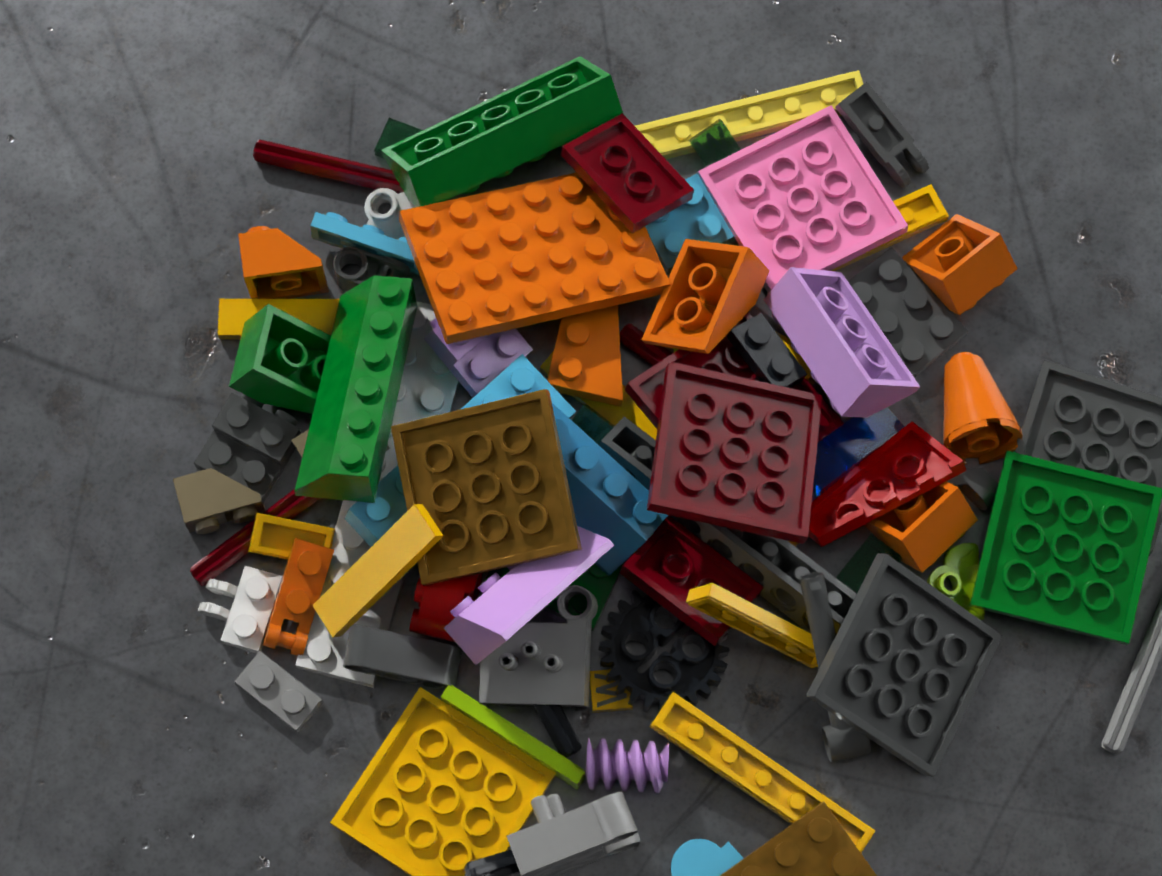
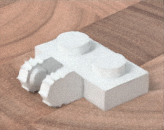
[198,566,283,653]

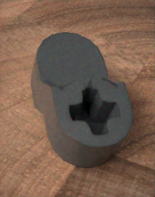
[947,468,998,511]

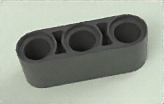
[343,625,462,690]

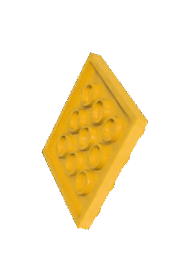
[330,687,556,876]

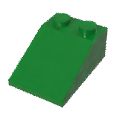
[229,304,331,414]

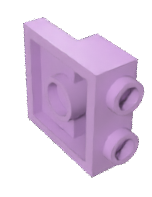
[424,318,533,398]

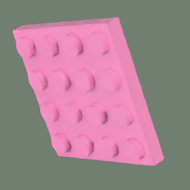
[698,105,908,294]

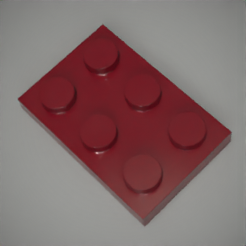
[561,113,694,234]
[620,515,764,646]

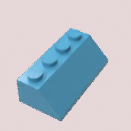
[552,403,668,576]

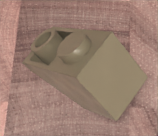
[173,468,266,534]

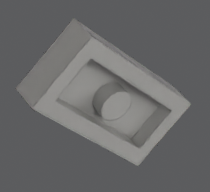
[234,651,323,733]

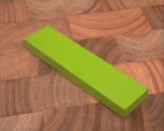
[441,685,585,790]

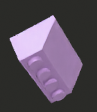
[763,267,920,418]
[444,526,614,665]

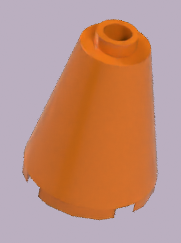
[943,352,1023,465]

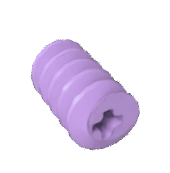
[586,737,669,793]

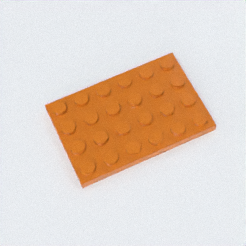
[399,173,670,345]

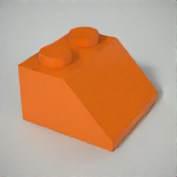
[902,214,1018,315]
[238,226,329,299]
[865,481,978,573]

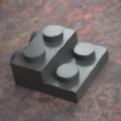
[194,393,301,503]

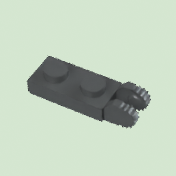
[835,82,929,188]

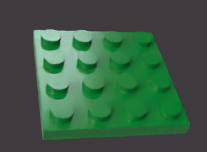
[969,451,1162,645]

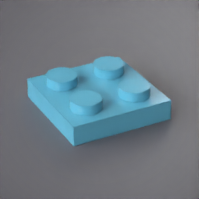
[645,173,735,274]

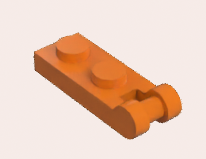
[263,538,334,656]

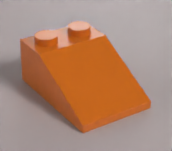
[641,239,770,354]

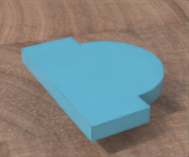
[671,839,744,876]

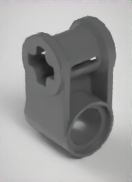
[333,247,410,291]

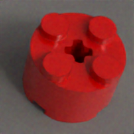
[409,573,483,642]

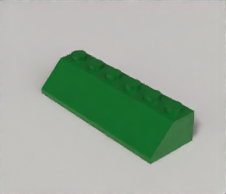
[381,56,623,207]
[294,275,417,503]

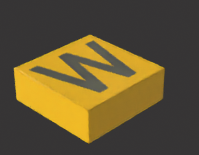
[590,669,633,713]

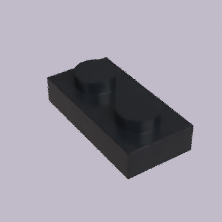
[727,313,807,388]

